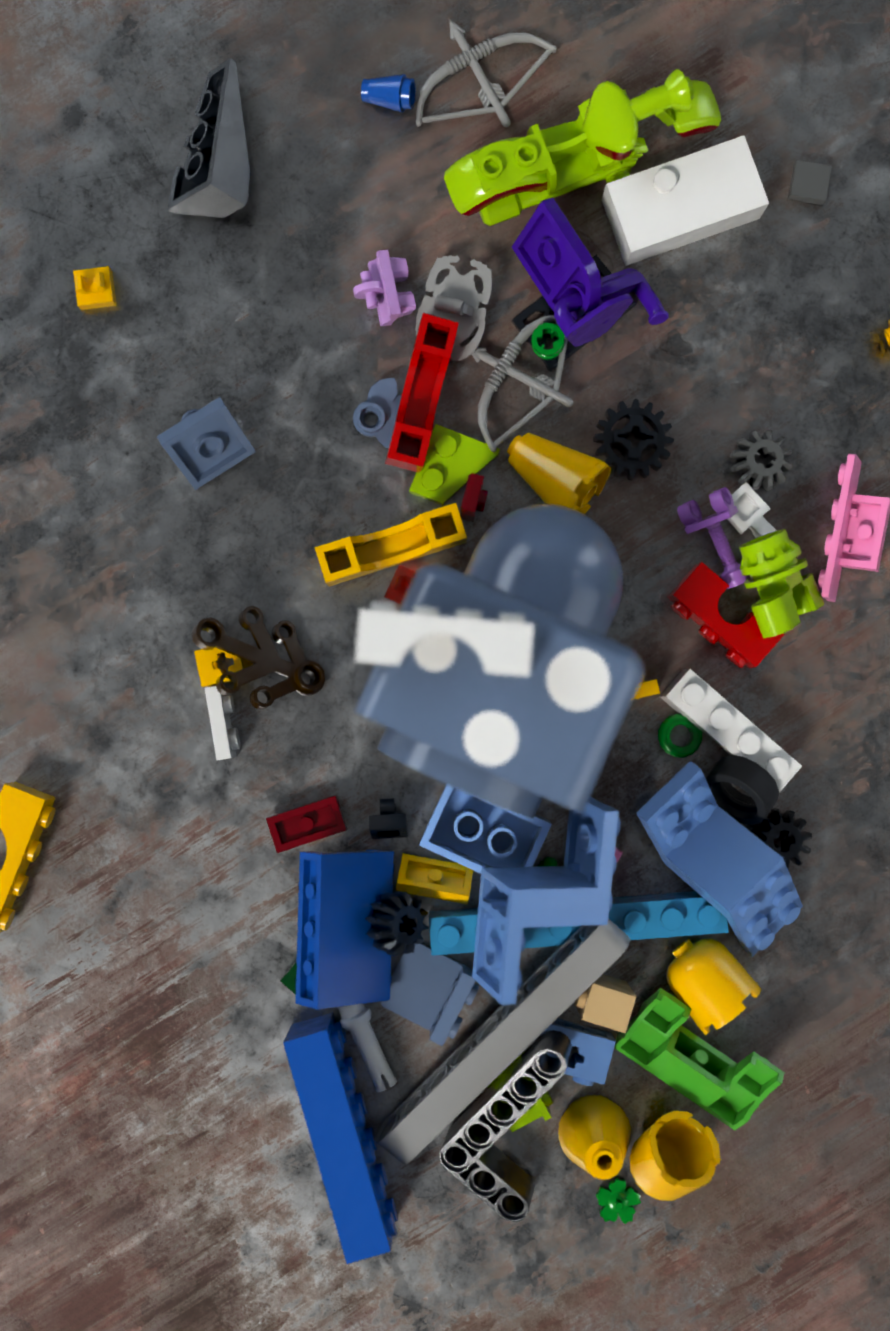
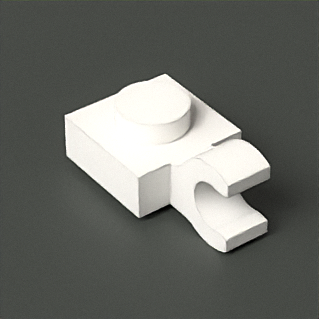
[727,482,777,538]

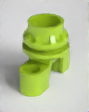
[739,529,824,638]

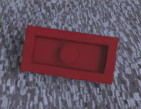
[266,795,347,853]

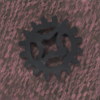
[593,399,674,480]

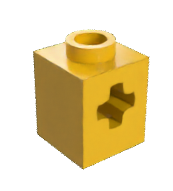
[194,648,253,687]

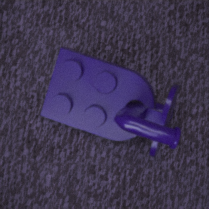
[511,198,669,347]

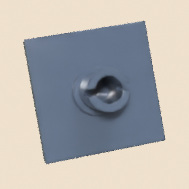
[157,397,256,490]

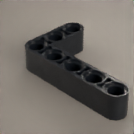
[439,1030,572,1222]

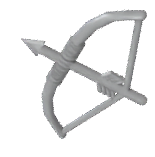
[416,20,557,127]
[472,315,574,453]

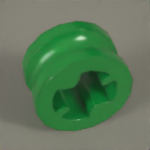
[532,323,564,360]

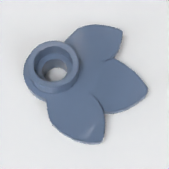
[353,378,402,448]

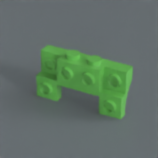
[614,987,785,1130]

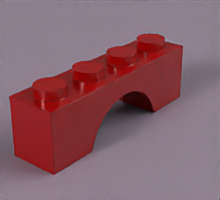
[385,313,459,473]

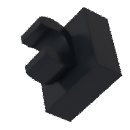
[369,798,408,839]

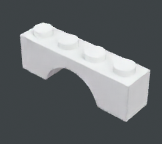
[355,602,534,677]
[659,669,802,793]

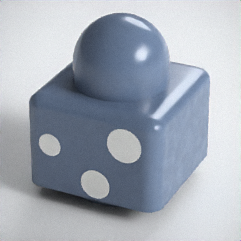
[354,504,645,819]

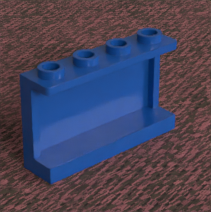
[295,849,394,1010]

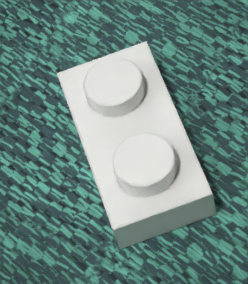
[205,686,241,760]

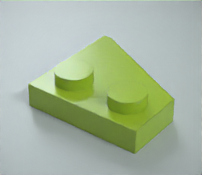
[409,424,500,506]

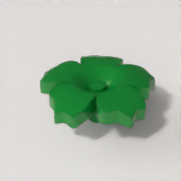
[596,1178,641,1224]

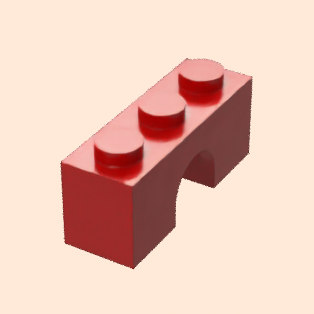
[667,562,785,668]

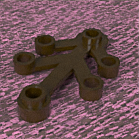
[192,606,325,710]

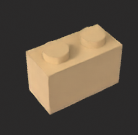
[575,974,636,1033]

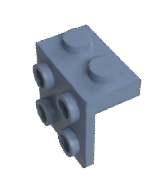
[380,943,479,1047]

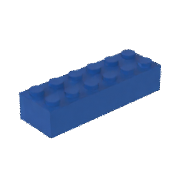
[283,1012,398,1264]

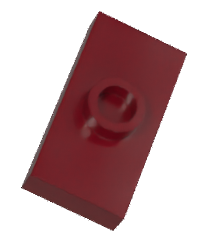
[460,473,488,522]

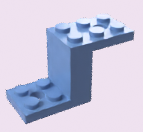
[636,761,803,957]
[472,797,620,1005]

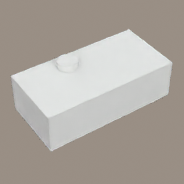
[601,135,769,266]

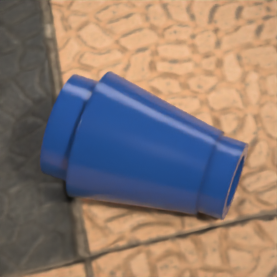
[361,74,416,113]

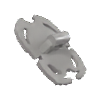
[415,255,492,361]

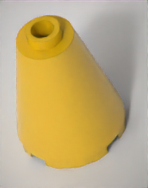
[507,433,611,514]
[558,1095,631,1180]

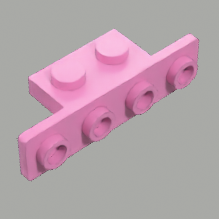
[818,453,890,602]

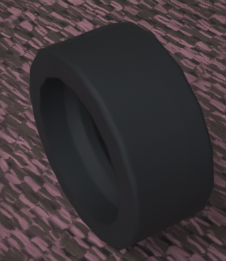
[706,755,779,825]

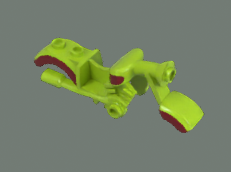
[444,69,721,226]

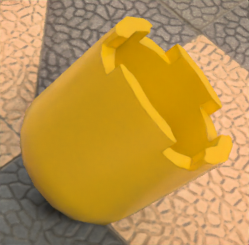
[666,938,762,1035]
[629,1111,721,1201]

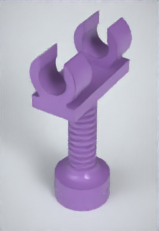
[677,487,751,589]

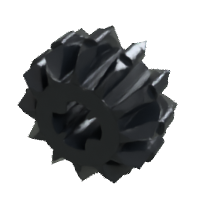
[749,808,813,870]
[364,891,429,956]

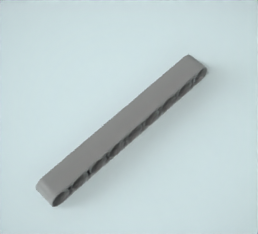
[375,918,630,1164]

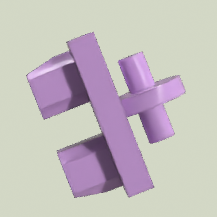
[353,250,416,326]

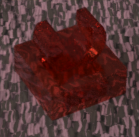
[384,564,416,606]

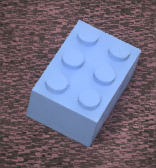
[419,784,552,874]

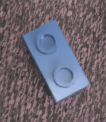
[534,1018,616,1086]

